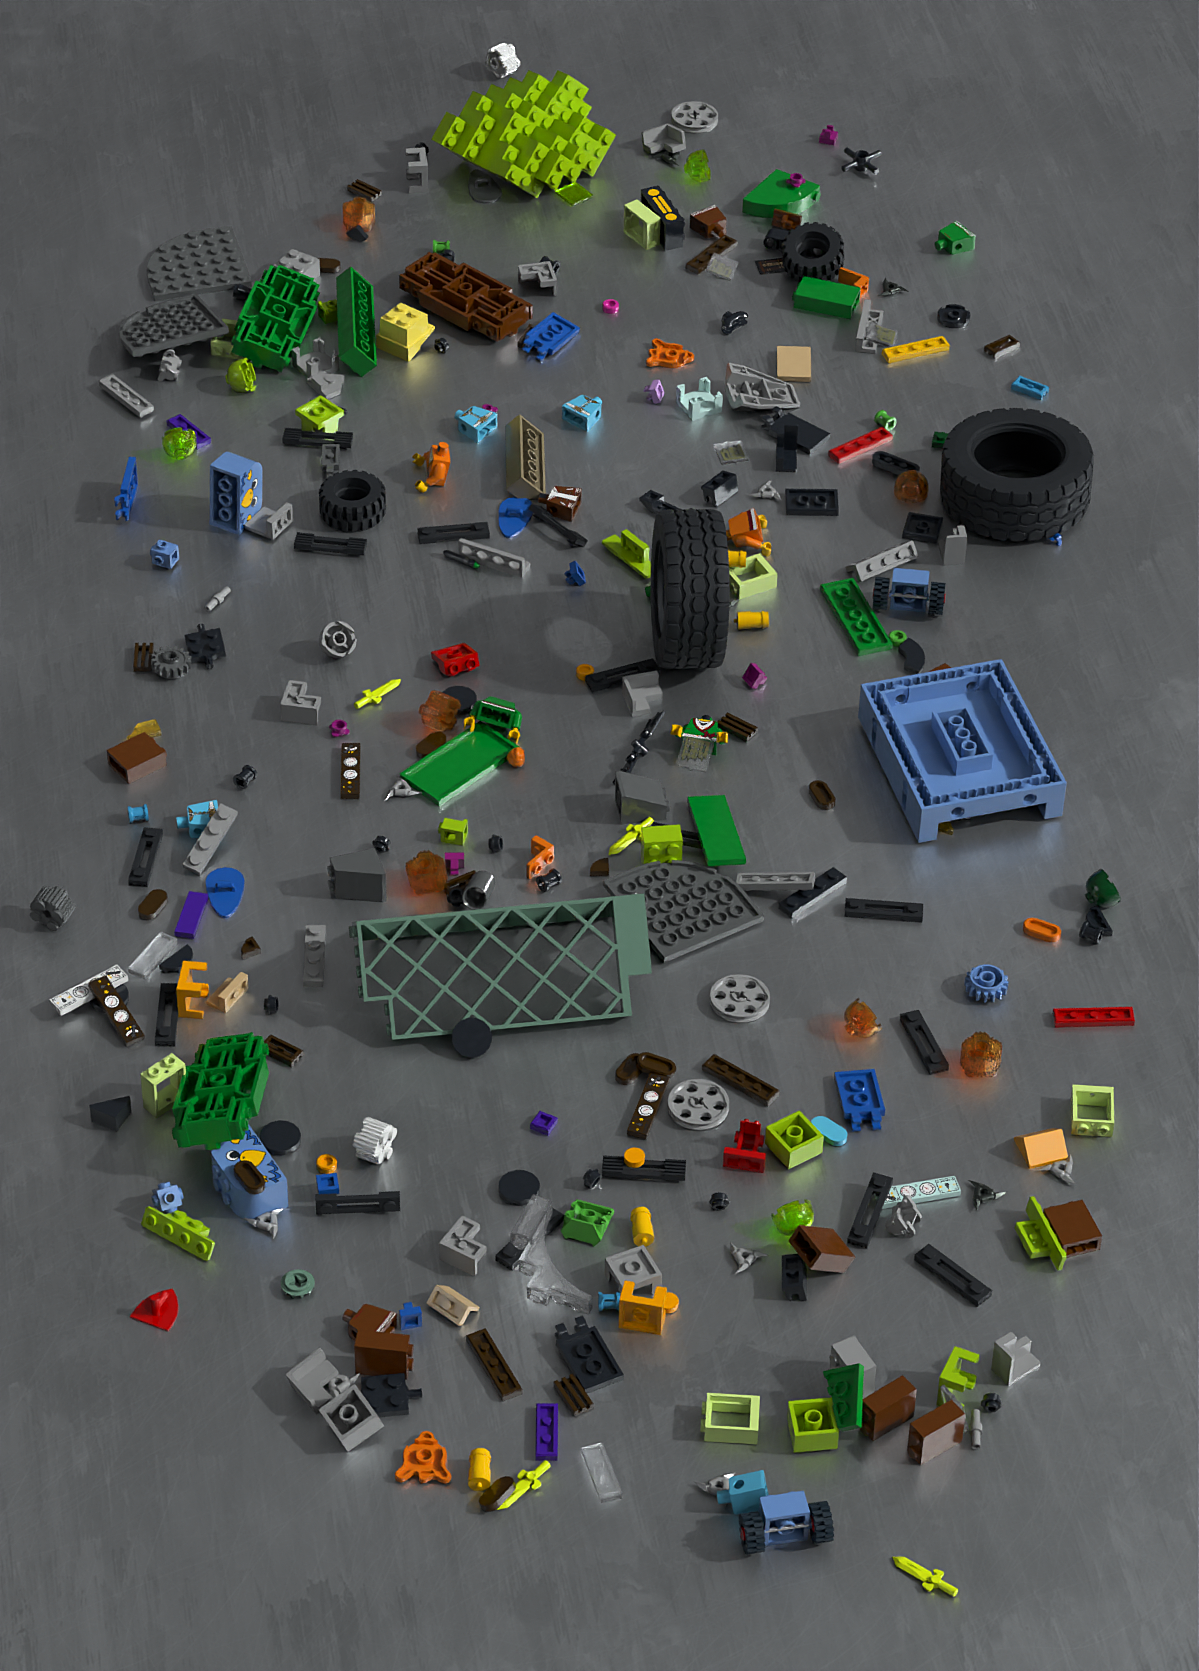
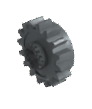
[151,645,191,679]

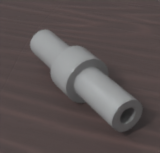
[204,586,231,612]
[969,1409,982,1449]

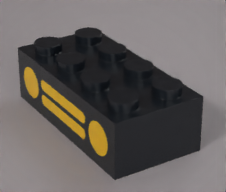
[641,185,685,251]

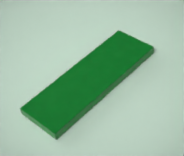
[820,578,893,656]
[687,795,746,866]

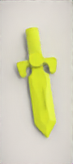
[354,679,401,709]
[609,817,654,855]
[496,1460,551,1510]
[892,1557,958,1597]

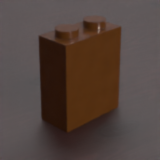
[107,732,167,784]
[1043,1199,1102,1258]
[788,1225,855,1273]
[354,1329,414,1380]
[860,1375,917,1441]
[907,1399,965,1465]

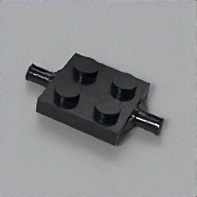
[184,624,226,669]
[360,1373,422,1418]

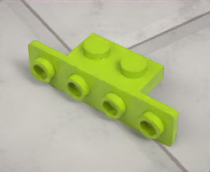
[602,529,651,579]
[1014,1196,1066,1271]
[141,1206,215,1261]

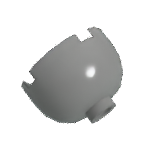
[319,621,357,658]

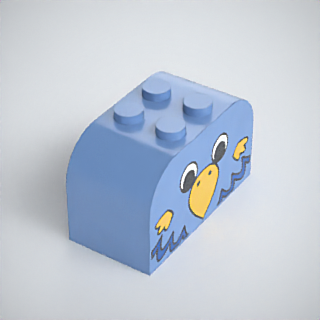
[209,452,262,535]
[211,1125,288,1219]

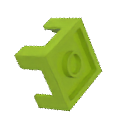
[936,1346,979,1408]

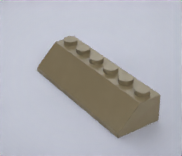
[505,414,546,499]

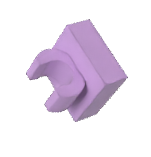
[643,379,665,404]

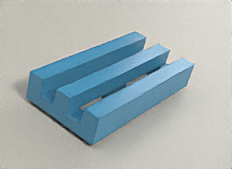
[1011,376,1049,400]

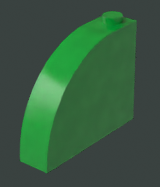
[742,169,821,218]

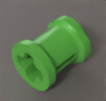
[433,240,450,253]
[874,410,897,431]

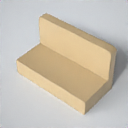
[207,972,248,1013]
[426,1285,480,1326]

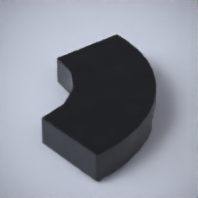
[898,637,925,674]

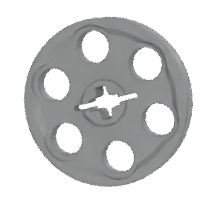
[671,101,718,133]
[710,974,770,1023]
[668,1079,729,1130]

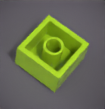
[641,824,683,865]
[765,1110,824,1169]
[787,1397,839,1453]

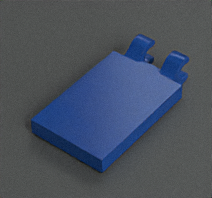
[522,312,580,361]
[114,457,138,521]
[834,1069,885,1132]

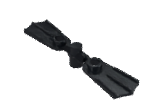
[612,710,666,785]

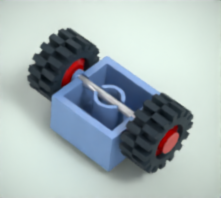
[873,568,946,615]
[739,1491,834,1555]

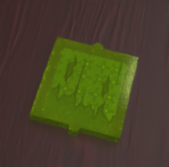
[555,182,593,206]

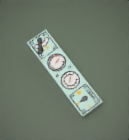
[874,1176,961,1209]

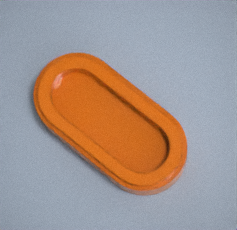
[1023,918,1061,942]

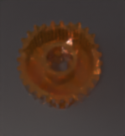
[343,196,375,232]
[419,690,461,733]
[405,850,448,895]
[960,1031,1002,1077]

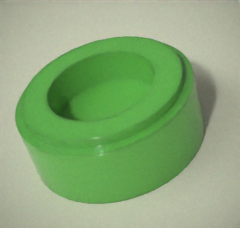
[889,630,907,647]

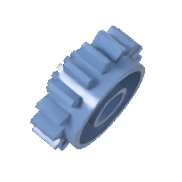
[964,964,1009,1002]

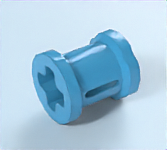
[127,804,149,823]
[598,1292,620,1311]

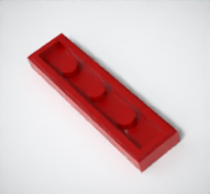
[828,427,893,464]
[1052,1007,1135,1028]

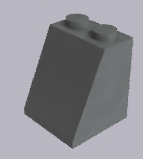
[615,771,670,825]
[327,848,386,902]

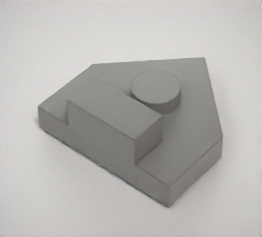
[307,373,344,400]

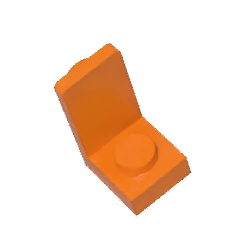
[838,267,869,298]
[526,835,554,879]

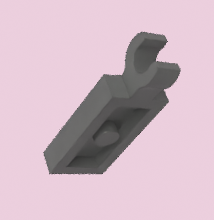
[321,444,340,478]

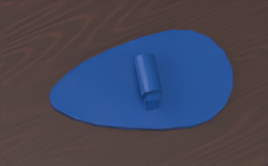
[499,497,533,538]
[206,867,245,918]

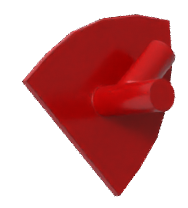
[130,1288,178,1331]

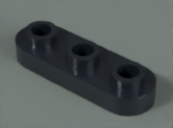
[872,451,920,479]

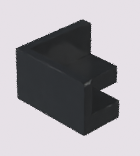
[776,423,798,472]

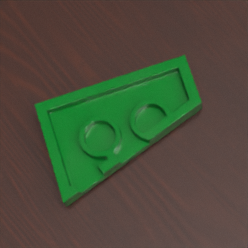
[823,1363,864,1432]

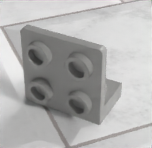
[244,502,293,540]

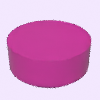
[602,299,619,314]

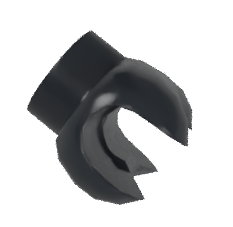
[721,311,748,335]

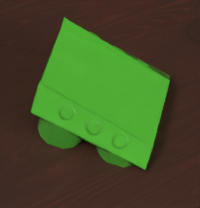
[560,1199,614,1247]

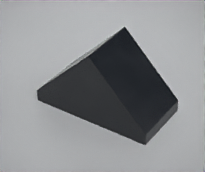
[89,1096,132,1131]

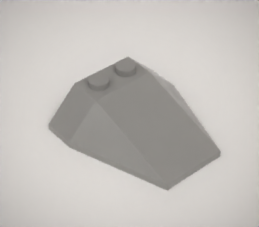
[724,363,800,412]

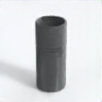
[462,871,495,910]

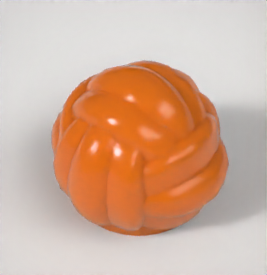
[507,747,525,767]

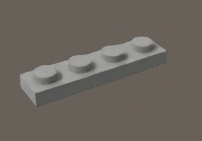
[99,374,154,418]
[183,803,238,876]
[736,872,815,891]
[303,925,326,987]

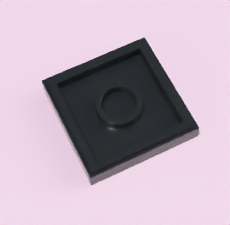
[902,512,943,544]

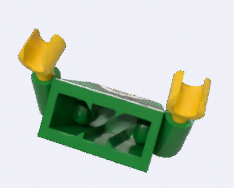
[464,696,522,744]
[670,715,728,755]

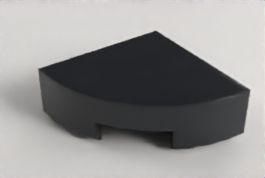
[346,224,369,241]

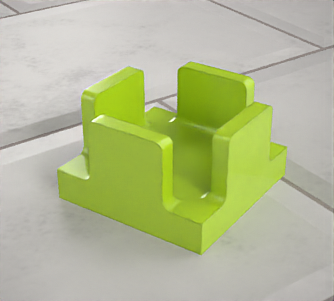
[295,395,344,433]

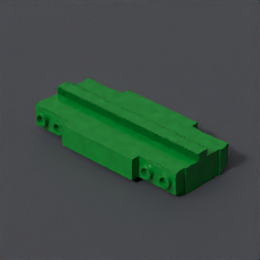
[231,265,320,373]
[172,1032,269,1150]

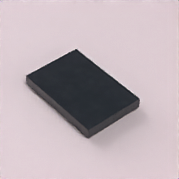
[785,488,839,516]

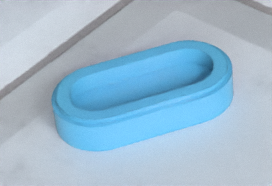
[811,1116,847,1146]

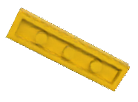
[882,336,950,364]

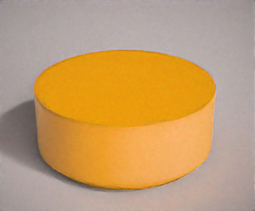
[576,664,594,681]
[624,1147,645,1168]
[316,1154,337,1174]
[663,1292,679,1314]

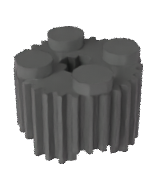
[30,886,76,931]

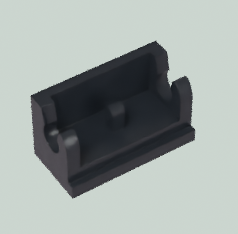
[701,470,739,507]
[782,1253,807,1301]

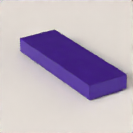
[166,414,211,450]
[174,891,208,939]
[535,1403,558,1461]

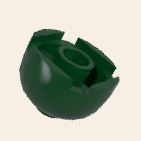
[1085,869,1121,908]

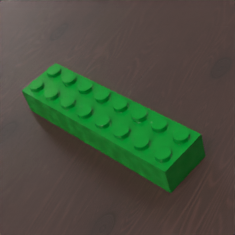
[336,266,377,377]

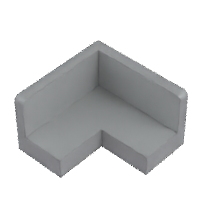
[641,123,686,154]
[518,261,557,296]
[938,525,967,566]
[622,671,663,717]
[280,680,321,725]
[439,1216,487,1276]
[991,1332,1040,1386]
[285,1348,339,1415]

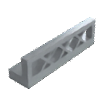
[855,299,884,354]
[458,538,530,578]
[845,540,919,582]

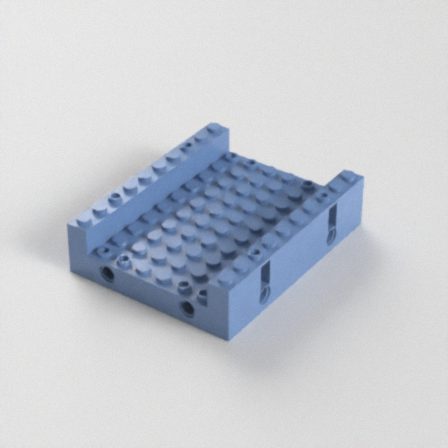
[858,659,1067,843]

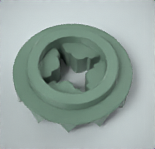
[281,1269,315,1299]

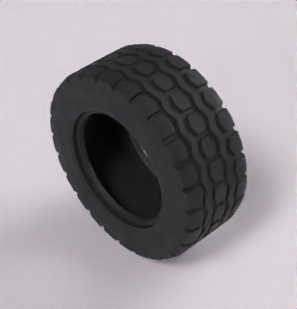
[940,408,1094,541]
[650,509,730,669]

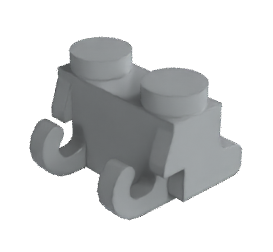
[158,349,182,381]
[885,1195,922,1238]

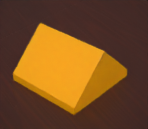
[1014,1128,1068,1169]

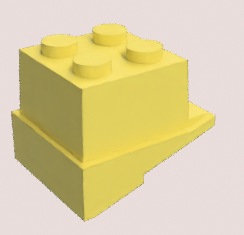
[376,303,435,362]

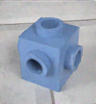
[150,539,179,569]
[151,1181,184,1213]

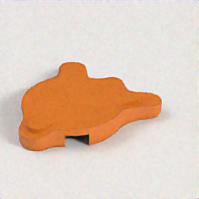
[646,338,694,368]
[395,1431,451,1484]

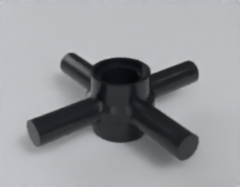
[841,147,882,175]

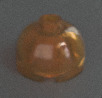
[894,470,929,503]
[844,998,882,1039]

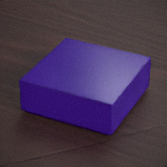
[530,1111,558,1136]

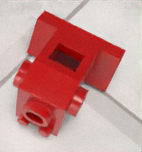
[723,1119,766,1173]

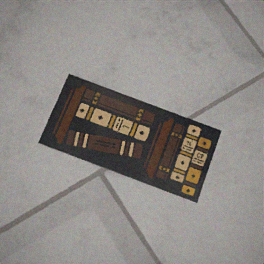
[755,258,785,274]

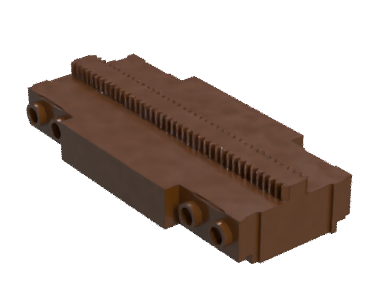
[399,252,533,342]

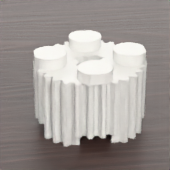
[485,43,520,79]
[352,1117,397,1164]

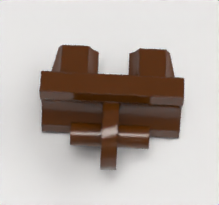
[771,209,802,230]

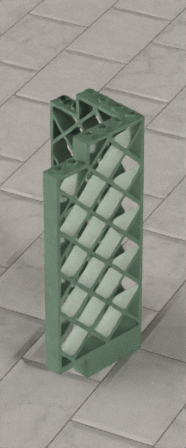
[349,894,652,1040]

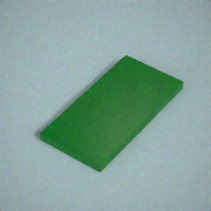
[400,721,520,806]

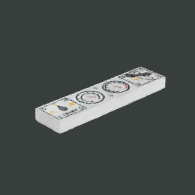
[50,965,128,1016]

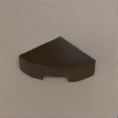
[590,858,609,876]
[241,936,261,960]

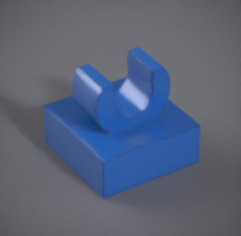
[564,561,586,586]
[316,1173,340,1194]
[399,1302,422,1330]

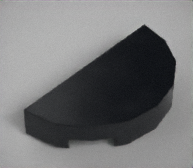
[1085,905,1113,937]
[159,944,193,973]

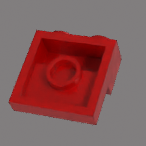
[431,643,480,676]

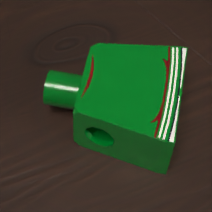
[934,221,976,255]

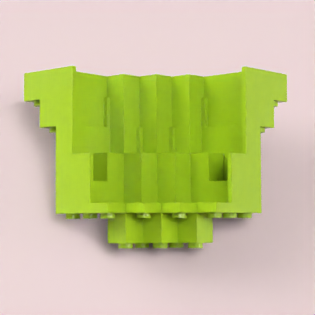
[431,70,616,198]

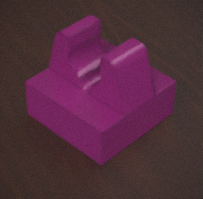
[819,125,838,145]
[742,663,767,689]
[445,852,464,875]

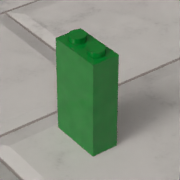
[792,276,861,320]

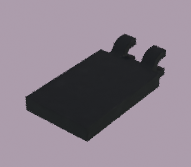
[761,406,830,455]
[555,1315,624,1394]

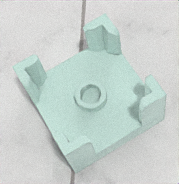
[676,377,723,421]

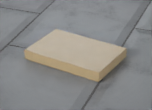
[777,346,811,382]

